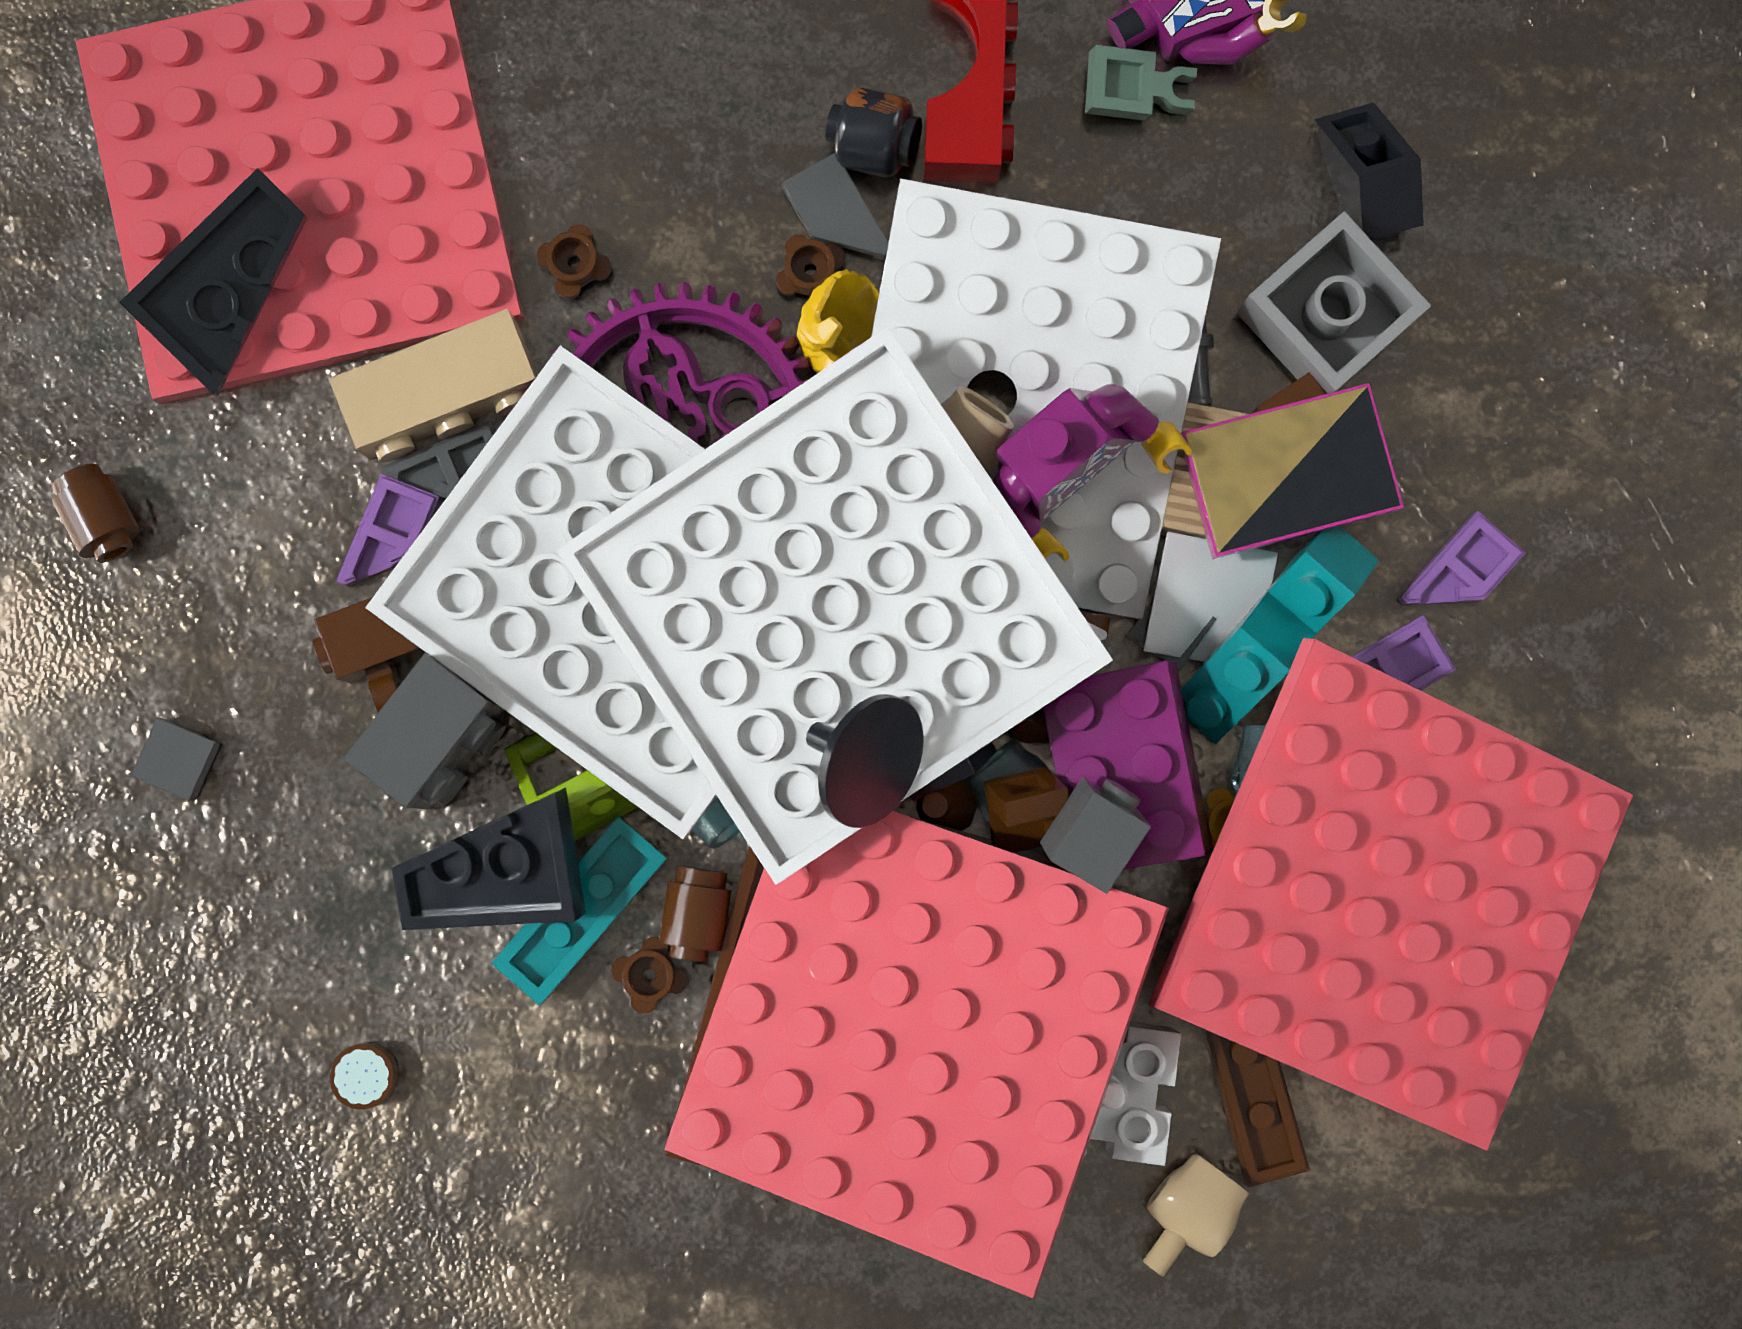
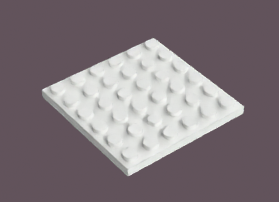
[555,326,1113,885]

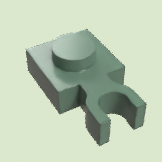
[1085,45,1197,121]

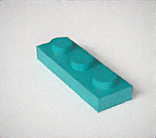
[491,816,669,1006]

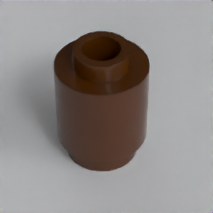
[51,463,140,563]
[659,866,732,962]

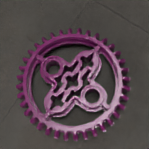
[552,281,812,447]

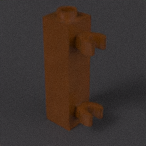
[313,597,428,713]

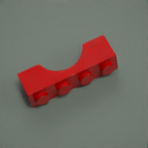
[924,0,1018,183]

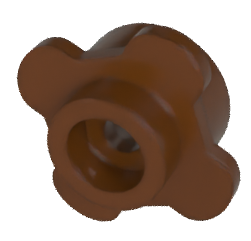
[537,225,611,299]
[776,235,845,296]
[611,937,688,1013]

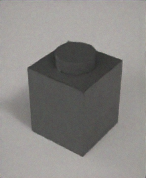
[1040,776,1151,894]

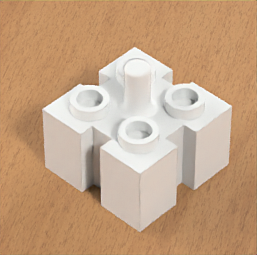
[1085,1022,1181,1166]

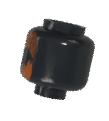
[825,88,922,178]

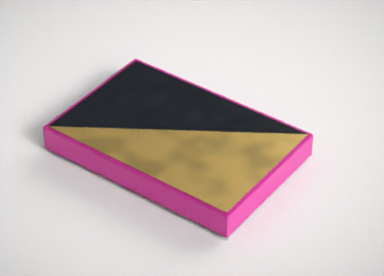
[1180,383,1404,560]

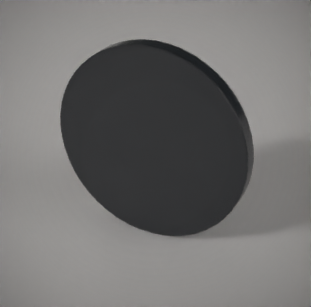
[806,694,924,828]

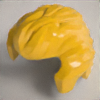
[796,269,880,374]

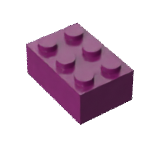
[1043,660,1213,870]

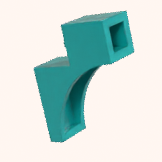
[1181,526,1379,744]

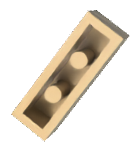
[329,308,538,462]

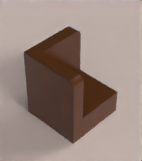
[984,767,1069,853]

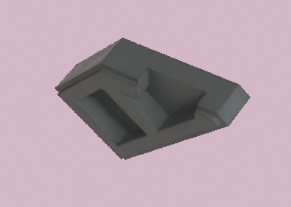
[781,153,888,261]
[382,420,496,500]

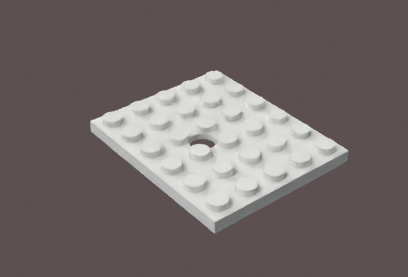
[871,179,1221,619]
[365,345,717,839]

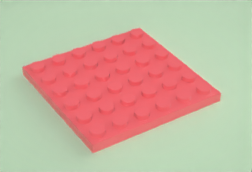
[75,0,524,404]
[1148,638,1633,1151]
[664,811,1169,1298]

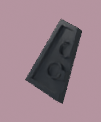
[119,168,307,397]
[391,787,586,930]

